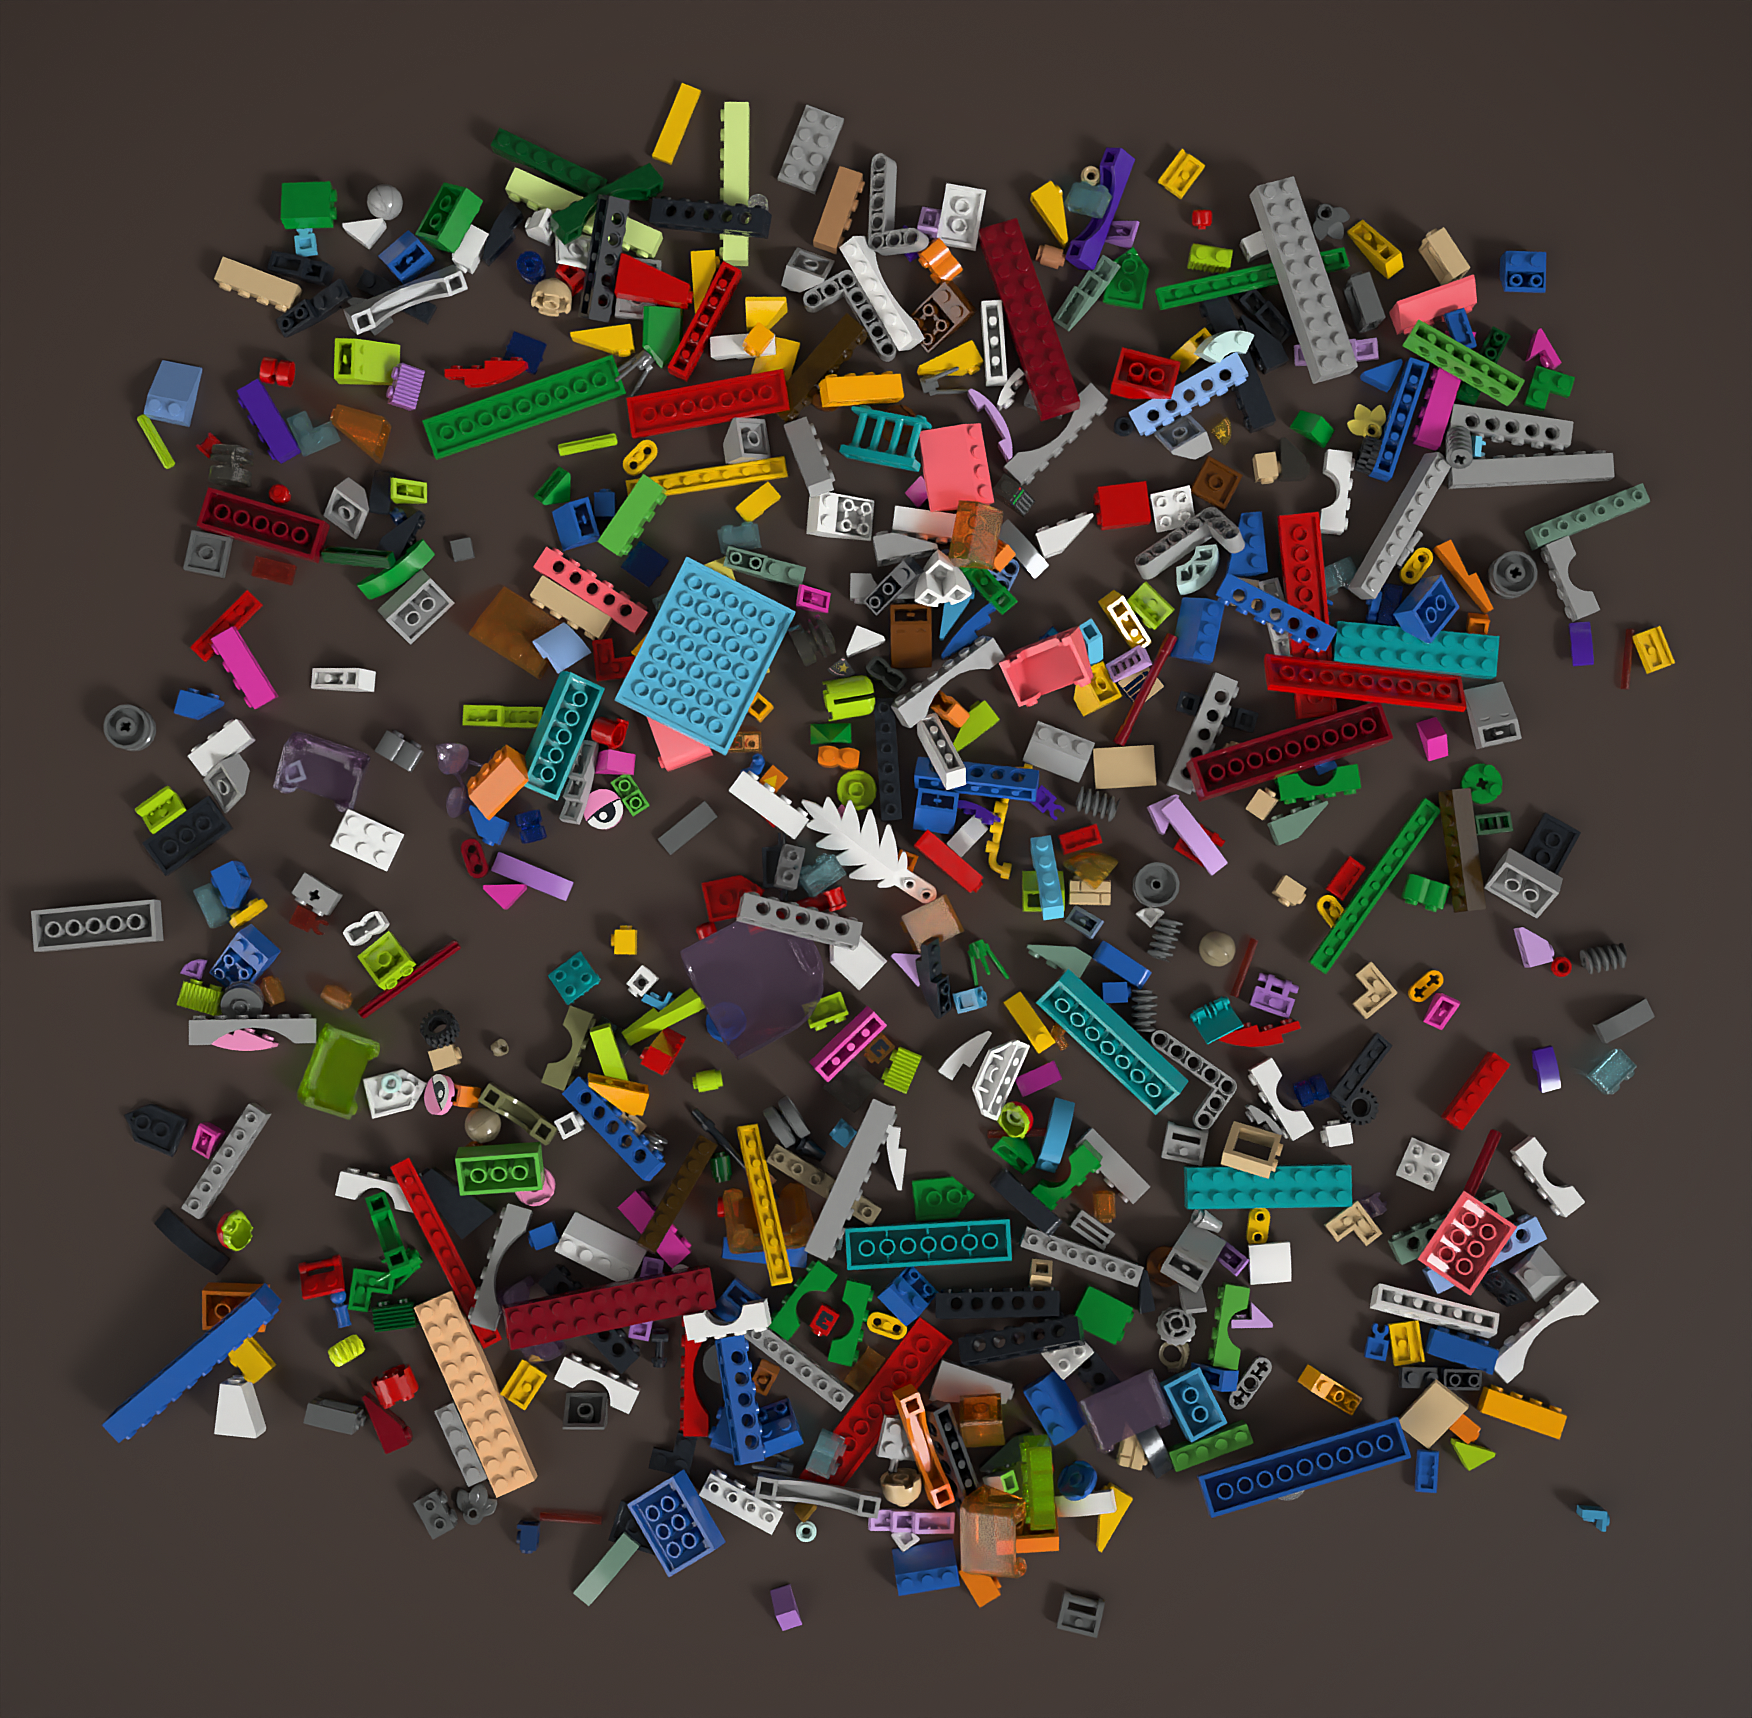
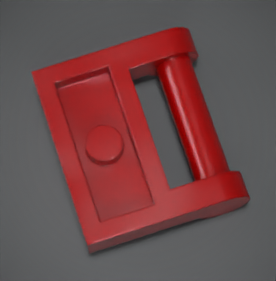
[298,1254,345,1300]

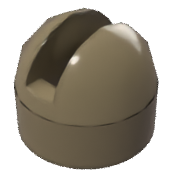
[490,1039,509,1057]

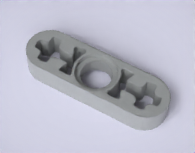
[1228,1356,1272,1410]

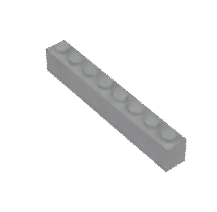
[1447,450,1614,489]
[1348,452,1451,600]
[804,1099,897,1261]

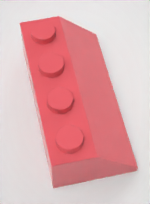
[1389,275,1477,335]

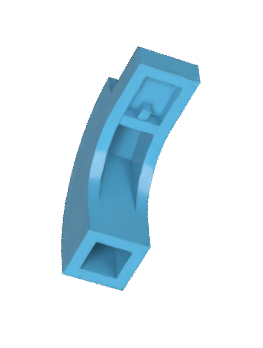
[1035,1097,1075,1173]

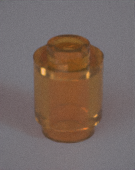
[259,975,286,1007]
[320,984,353,1011]

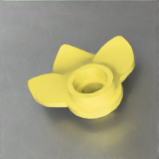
[1347,404,1386,439]

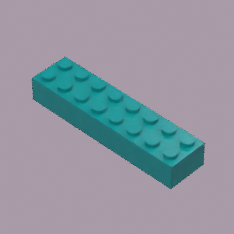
[1331,621,1500,680]
[1036,968,1188,1115]
[1184,1164,1352,1209]
[845,1217,1012,1270]

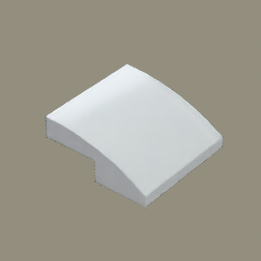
[1248,1241,1291,1285]

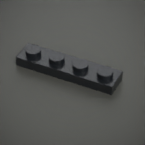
[356,269,437,325]
[1328,1032,1393,1108]

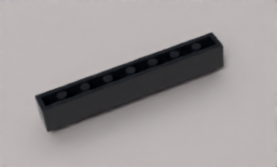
[1199,272,1276,433]

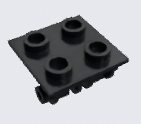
[1480,1268,1529,1307]

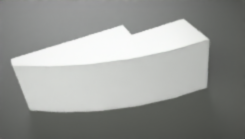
[710,334,776,361]
[938,1031,992,1080]
[1054,1489,1117,1517]

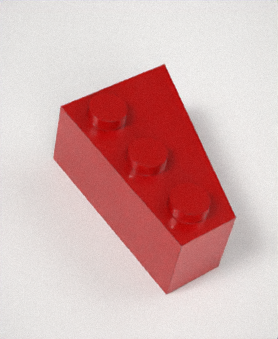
[640,1027,687,1076]

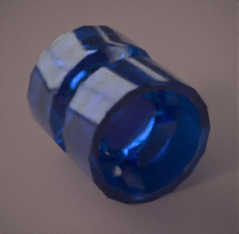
[517,251,546,285]
[514,810,547,844]
[1293,1073,1330,1108]

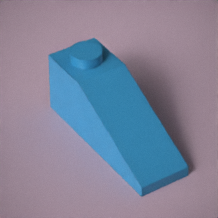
[939,580,975,641]

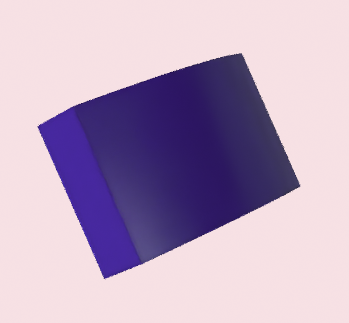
[1569,622,1594,666]
[957,800,1001,825]
[1532,1045,1561,1093]

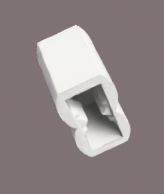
[343,911,390,946]

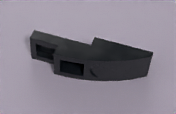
[276,279,352,338]
[915,935,951,1019]
[1398,1365,1482,1390]

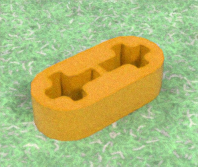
[1408,970,1444,1002]

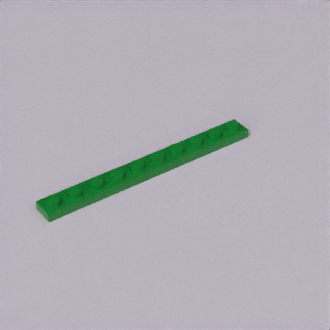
[1155,247,1350,310]
[1308,798,1441,974]

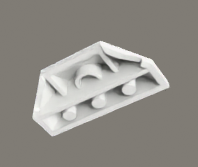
[972,1039,1030,1121]

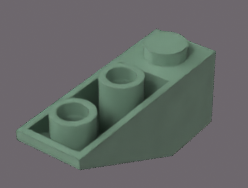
[1268,799,1328,846]
[1026,945,1092,978]

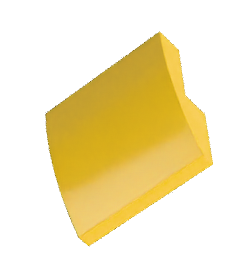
[751,337,800,382]

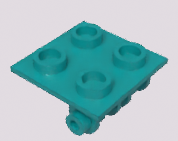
[548,951,601,1005]
[1190,996,1243,1044]

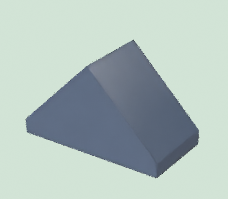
[1064,905,1104,939]

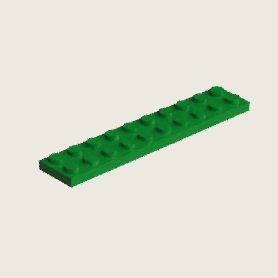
[422,355,626,460]

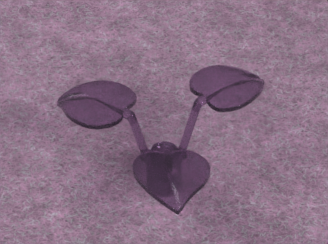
[436,743,518,818]

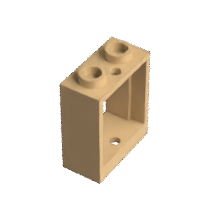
[1418,227,1470,286]
[1221,1121,1283,1179]

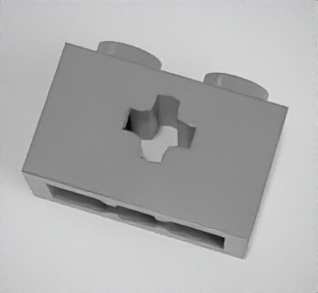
[292,873,343,916]

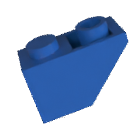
[174,688,225,720]

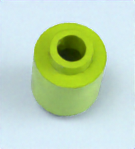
[692,1069,723,1093]

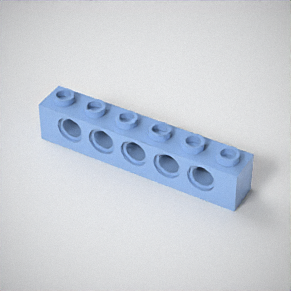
[1128,352,1248,436]
[1422,1214,1547,1294]

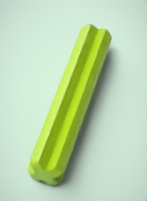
[137,414,175,469]
[558,433,618,456]

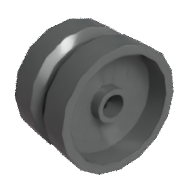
[1486,551,1538,599]
[104,704,156,752]
[1132,862,1180,908]
[763,1095,811,1148]

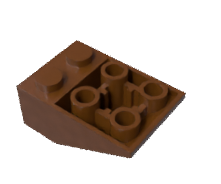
[910,281,978,353]
[890,604,932,668]

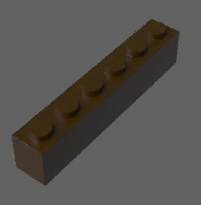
[776,313,868,423]
[1438,788,1486,913]
[636,1135,717,1254]

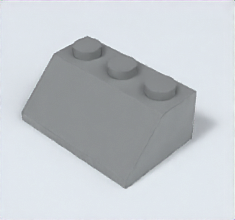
[378,569,454,644]
[1022,721,1095,783]
[1484,848,1563,918]

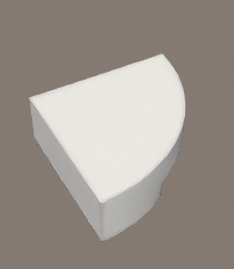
[1136,907,1164,928]
[891,1532,920,1552]

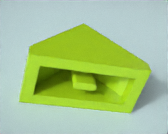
[391,478,427,504]
[1450,1437,1496,1471]

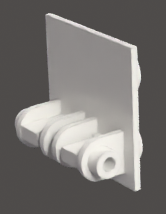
[1149,485,1195,533]
[1396,1138,1450,1191]
[1041,1328,1094,1380]

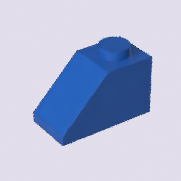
[469,805,510,846]
[1191,1362,1239,1392]

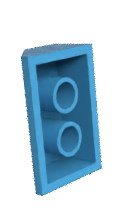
[1158,1367,1227,1442]

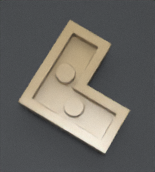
[1352,962,1397,1019]
[1324,1200,1383,1246]

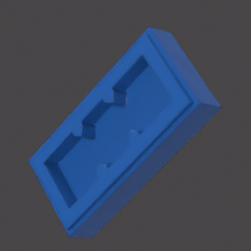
[1443,308,1477,349]
[1415,1449,1439,1493]

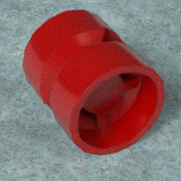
[260,356,295,388]

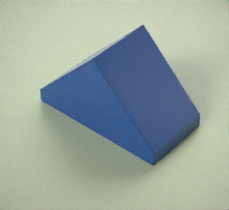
[1360,359,1403,392]

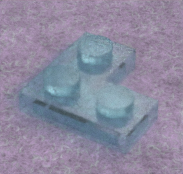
[287,411,341,457]

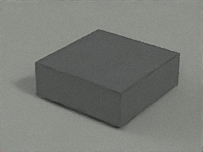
[450,537,475,562]

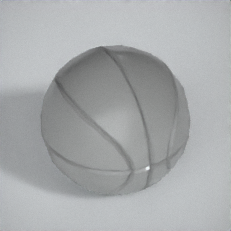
[367,184,403,220]

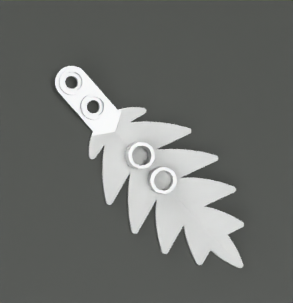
[802,797,937,903]

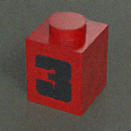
[809,1302,840,1337]

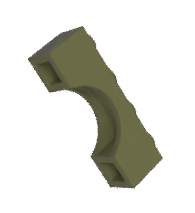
[541,1005,597,1091]
[478,1082,558,1146]

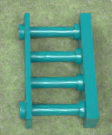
[839,405,932,472]

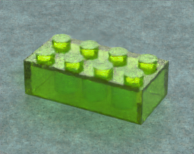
[1020,1435,1056,1530]

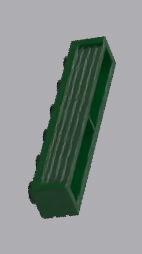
[321,545,396,569]

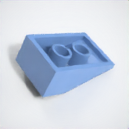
[144,360,202,427]

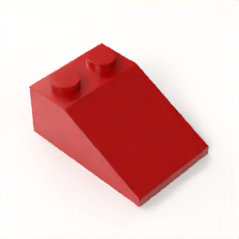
[1110,347,1181,399]

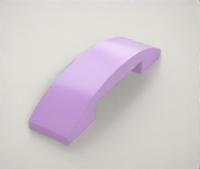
[967,389,1012,463]

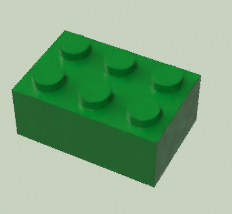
[415,182,483,253]

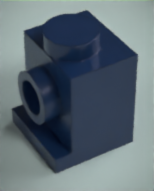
[517,1520,541,1554]

